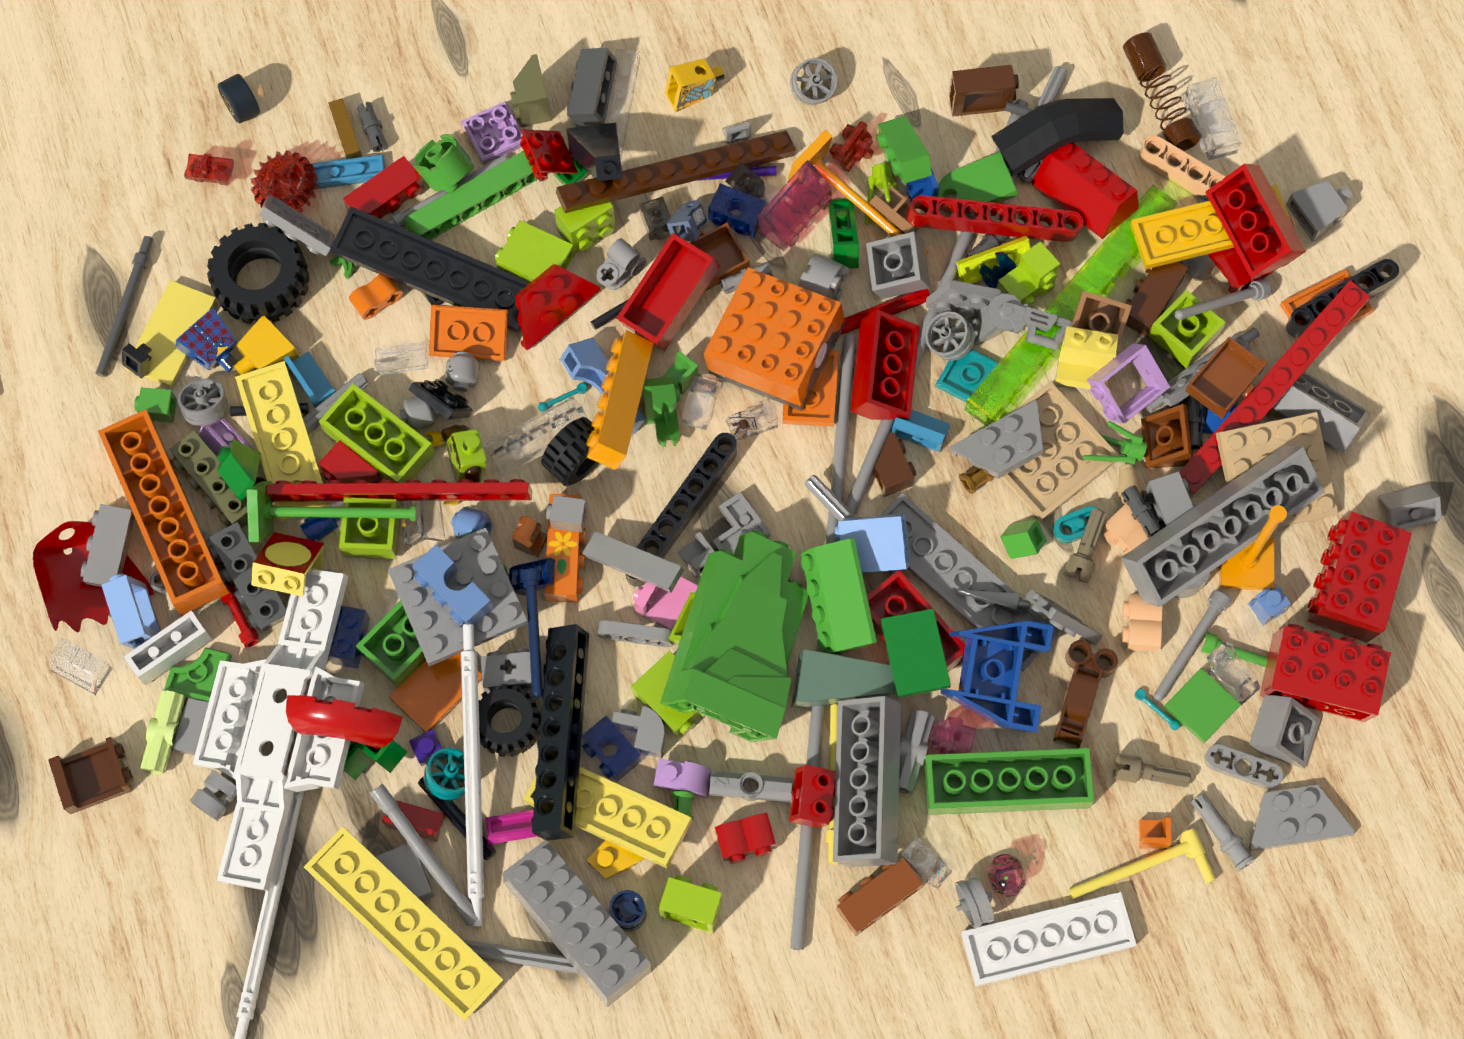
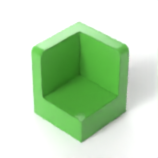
[663,351,699,395]
[1000,519,1047,559]

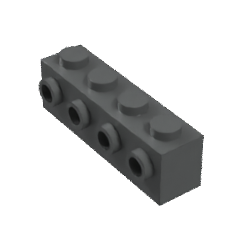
[208,522,287,632]

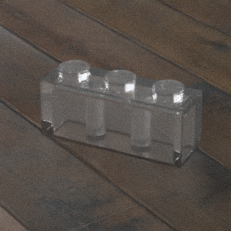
[1183,77,1241,161]

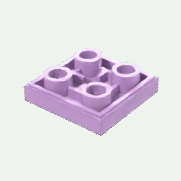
[461,101,523,165]

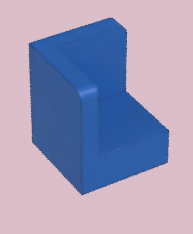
[906,167,939,202]

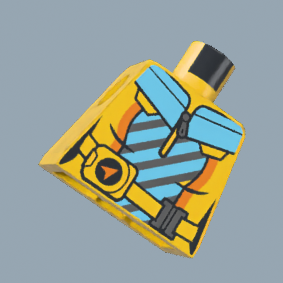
[665,59,724,112]

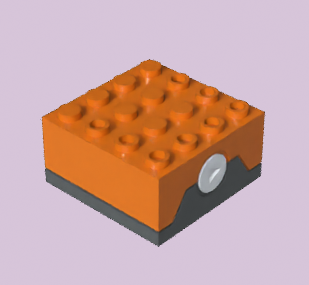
[703,267,845,411]

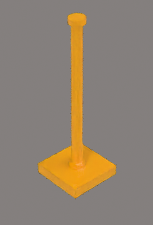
[787,129,929,255]
[1219,505,1287,591]

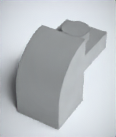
[612,706,665,758]

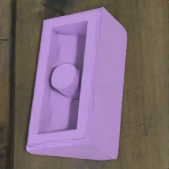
[199,417,255,456]

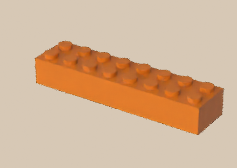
[98,409,229,616]

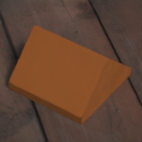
[1141,404,1192,468]

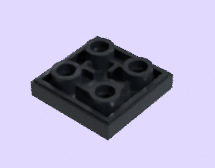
[408,379,473,420]

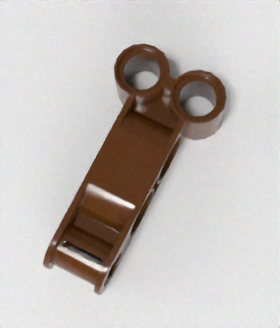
[1053,640,1118,749]

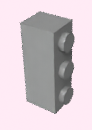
[81,504,135,587]

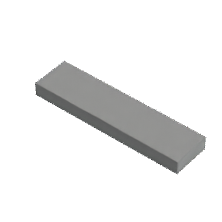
[582,531,684,593]

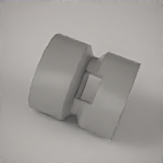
[189,770,237,821]

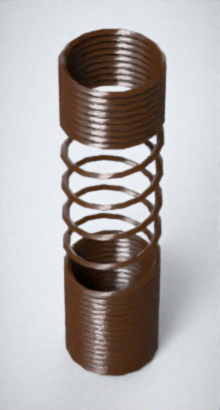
[1123,32,1201,151]

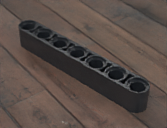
[625,433,737,587]

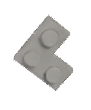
[712,492,771,553]

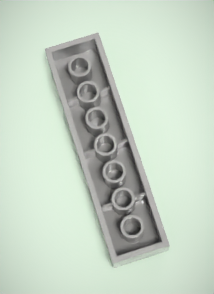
[1121,445,1325,607]

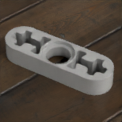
[597,620,673,647]
[1204,744,1283,789]

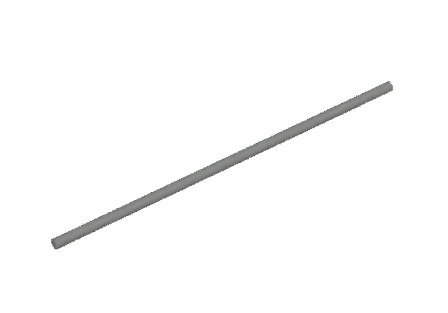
[845,99,1028,515]

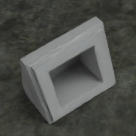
[722,121,751,144]

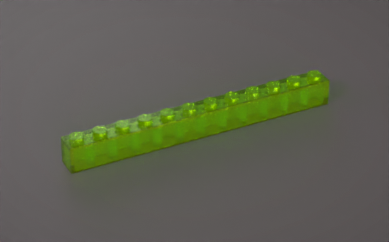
[964,185,1177,426]

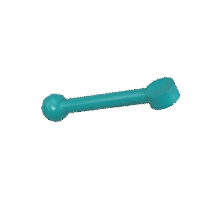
[538,383,587,412]
[1135,689,1180,730]

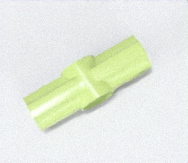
[140,690,185,774]

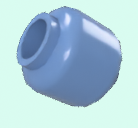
[451,506,492,539]

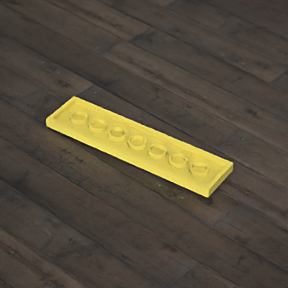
[304,826,504,1021]

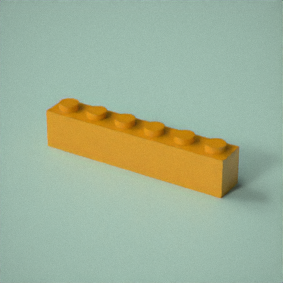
[586,330,654,470]

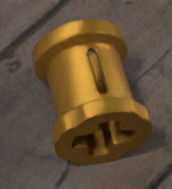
[959,467,994,494]

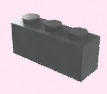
[567,48,617,127]

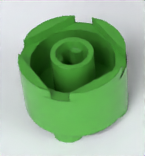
[413,134,474,193]

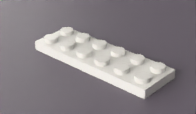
[961,892,1137,987]

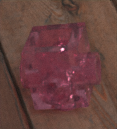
[931,717,976,754]

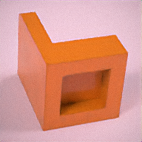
[1139,816,1172,849]

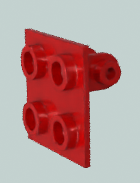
[520,129,579,182]

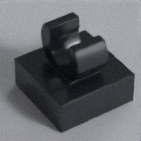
[122,343,152,379]

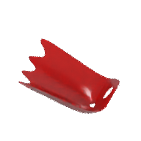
[32,521,154,632]

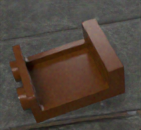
[48,737,134,814]

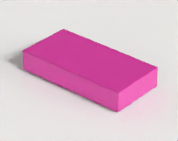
[485,809,537,845]

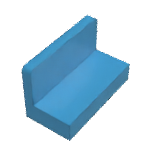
[283,351,336,408]
[892,410,950,453]

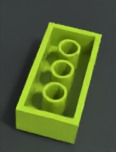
[319,383,435,483]

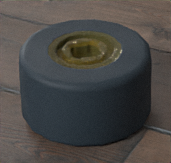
[217,74,260,123]

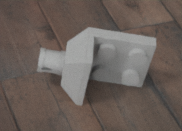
[926,280,1024,345]

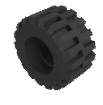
[541,417,599,487]
[478,684,540,757]

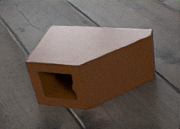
[874,432,916,497]

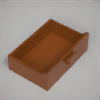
[689,223,750,292]
[1185,336,1268,419]

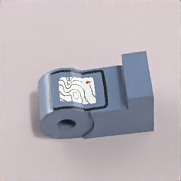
[667,200,707,242]

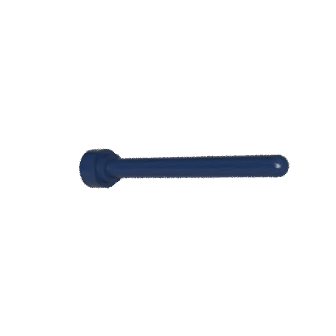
[520,569,543,698]

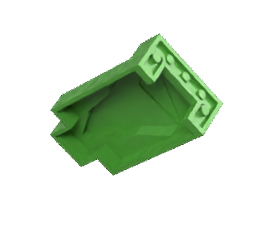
[660,530,809,742]

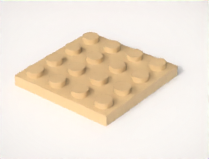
[1001,382,1119,522]
[1216,412,1338,528]

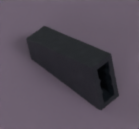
[566,122,623,181]

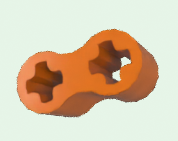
[349,274,403,320]

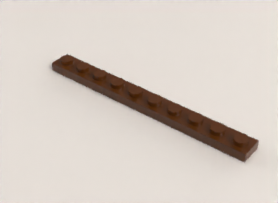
[556,130,796,213]

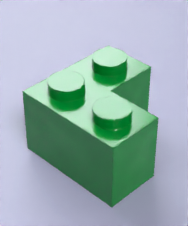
[343,740,407,780]

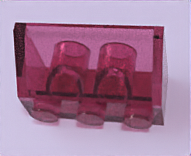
[758,160,832,252]

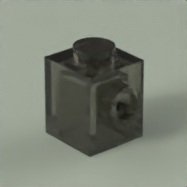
[639,196,671,241]

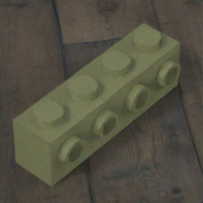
[169,430,248,528]

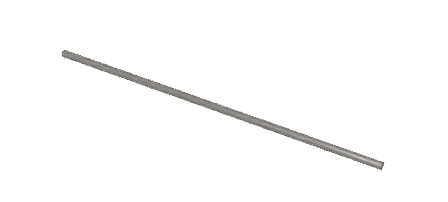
[790,335,857,950]

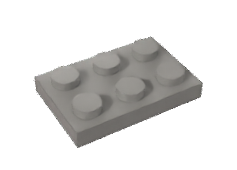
[259,194,335,256]

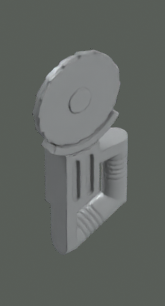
[987,293,1072,350]

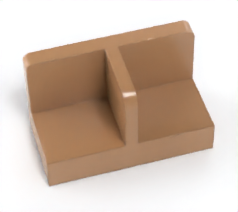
[869,187,924,234]

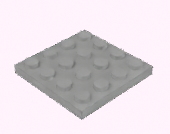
[388,528,528,666]

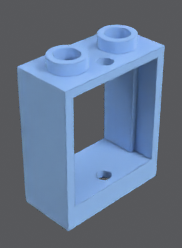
[102,574,161,649]

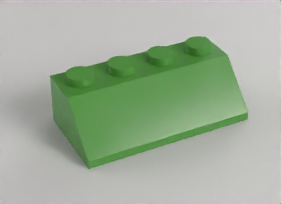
[801,538,877,655]

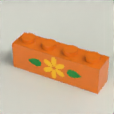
[545,494,587,602]

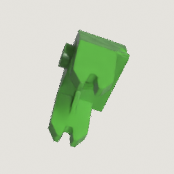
[643,376,681,447]

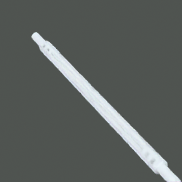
[461,624,484,926]
[234,791,305,1039]

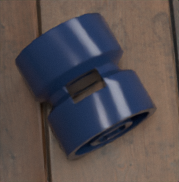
[609,890,647,932]

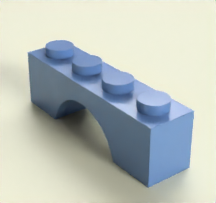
[560,337,645,434]

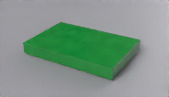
[880,609,951,698]

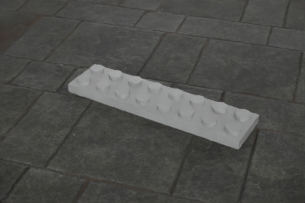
[881,493,1059,672]

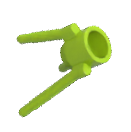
[864,163,900,225]

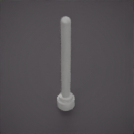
[1175,279,1271,320]
[1154,590,1232,701]

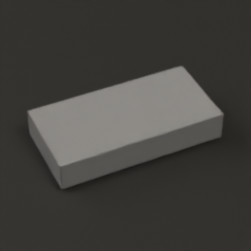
[173,698,209,755]

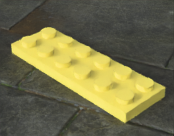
[235,361,331,522]
[523,767,693,869]

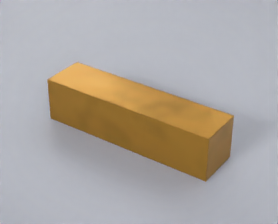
[328,98,362,159]

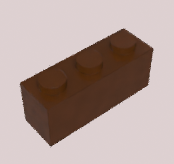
[1125,261,1189,337]

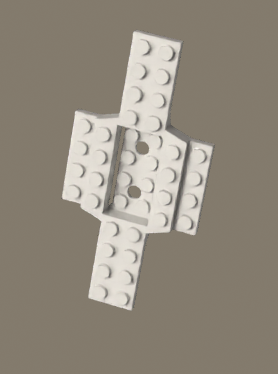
[193,569,365,891]

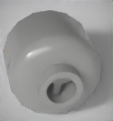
[445,352,480,392]
[399,396,439,430]

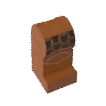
[512,516,547,558]

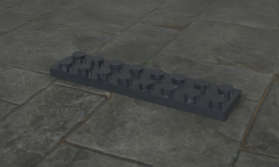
[330,207,531,332]

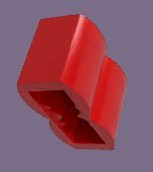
[715,812,776,864]

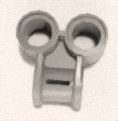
[596,238,647,290]

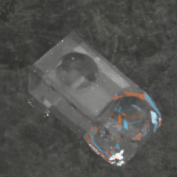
[898,836,952,889]

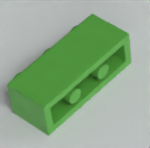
[875,116,932,184]

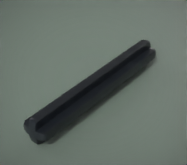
[418,777,496,861]

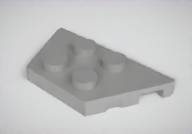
[950,400,1043,479]
[1025,589,1103,644]
[1249,785,1355,852]

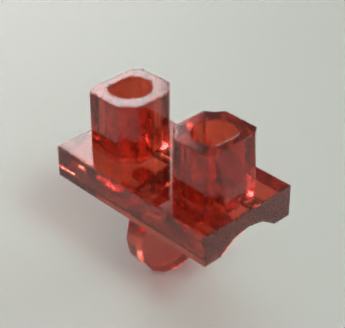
[829,121,874,172]
[184,153,234,186]

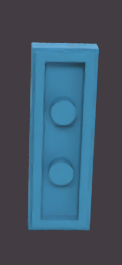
[309,154,385,190]

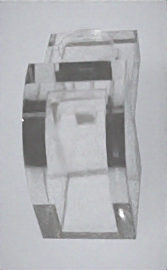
[682,373,724,430]
[1206,640,1261,706]

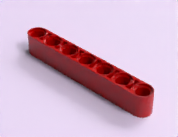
[906,195,1084,242]

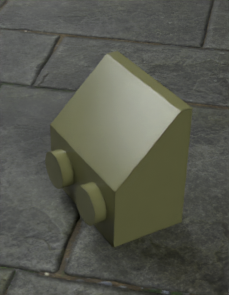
[510,54,551,127]

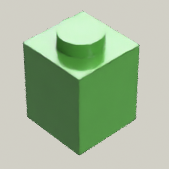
[134,387,177,423]

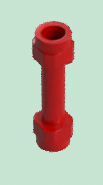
[220,585,260,648]

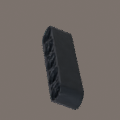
[1286,259,1399,338]

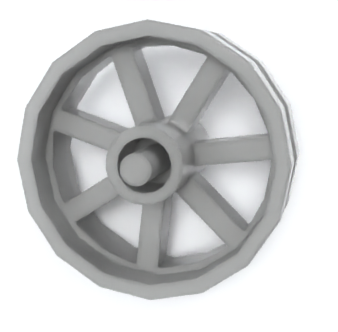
[790,58,837,105]
[925,311,975,361]
[178,379,228,426]
[955,875,994,929]

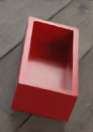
[616,233,721,351]

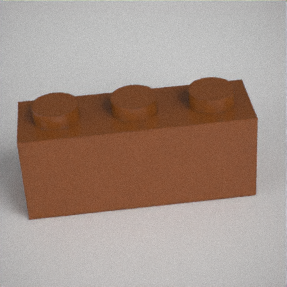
[836,857,923,936]

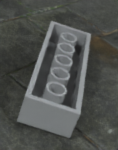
[833,696,901,867]
[502,840,651,1007]

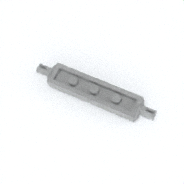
[1146,327,1260,413]

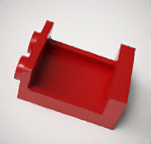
[1207,248,1275,294]

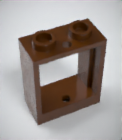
[949,65,1019,117]

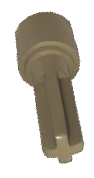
[1063,509,1107,583]
[1113,753,1191,787]

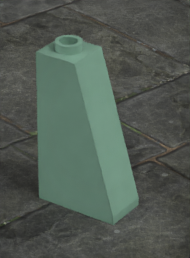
[792,649,896,708]

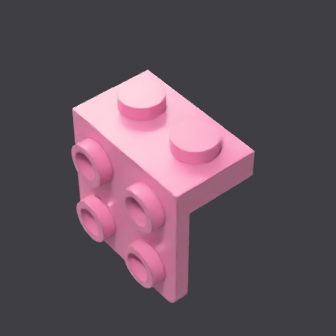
[633,577,698,630]

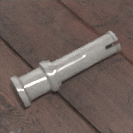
[1191,793,1257,872]

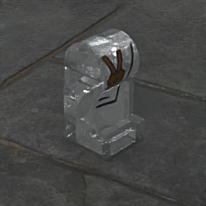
[726,398,778,440]

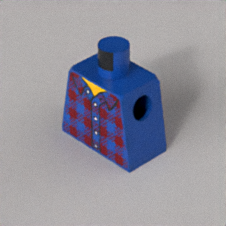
[175,308,239,372]

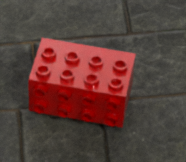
[1306,511,1412,643]
[1260,624,1391,722]

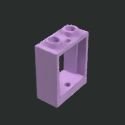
[1087,343,1170,424]

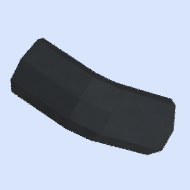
[991,98,1124,175]

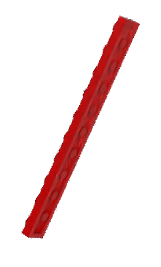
[1179,280,1370,495]
[266,479,532,502]

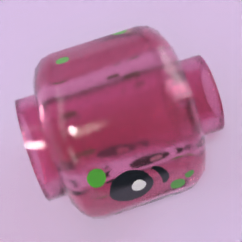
[988,854,1026,897]

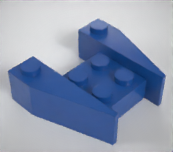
[940,621,1054,732]

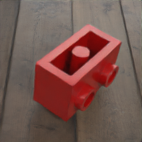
[789,765,836,828]

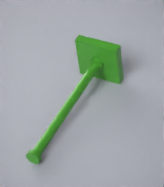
[247,481,418,542]

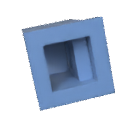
[1248,586,1291,626]

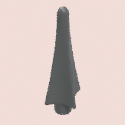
[957,587,1030,615]

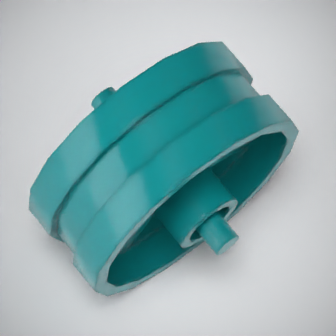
[423,747,465,800]

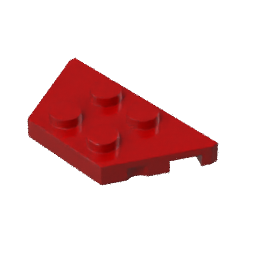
[515,264,601,351]

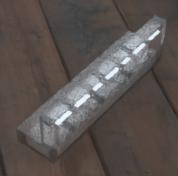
[483,396,587,477]

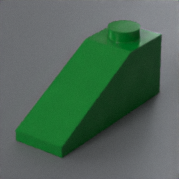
[828,199,859,269]

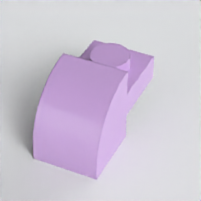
[653,759,712,799]

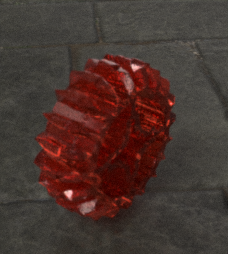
[251,150,319,213]

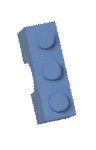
[412,545,493,626]

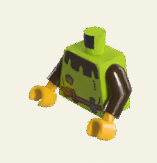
[424,424,487,506]

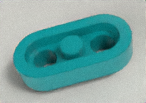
[1053,506,1100,543]

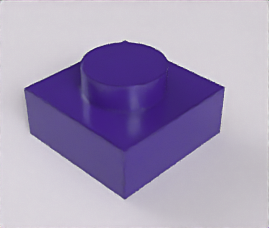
[409,729,443,766]

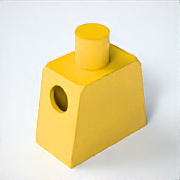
[233,316,299,375]

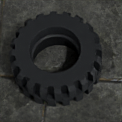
[207,223,309,324]

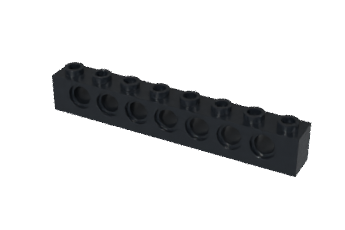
[531,624,589,841]

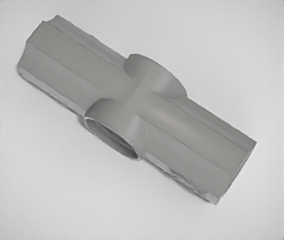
[899,710,935,794]
[709,771,792,802]

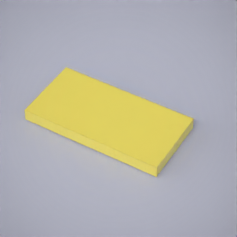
[125,280,217,388]

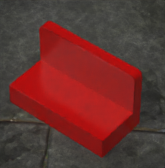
[381,800,445,841]

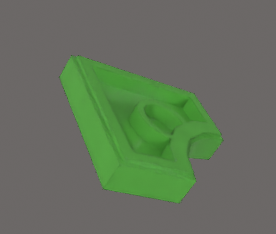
[164,647,232,702]

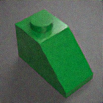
[217,439,261,500]

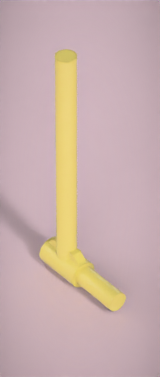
[1068,828,1216,899]

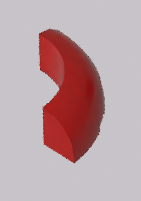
[286,695,403,749]

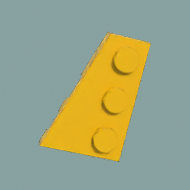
[586,840,683,880]

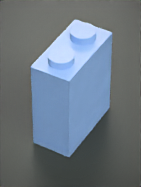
[835,513,910,573]

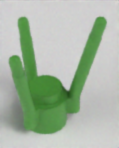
[1083,421,1147,465]

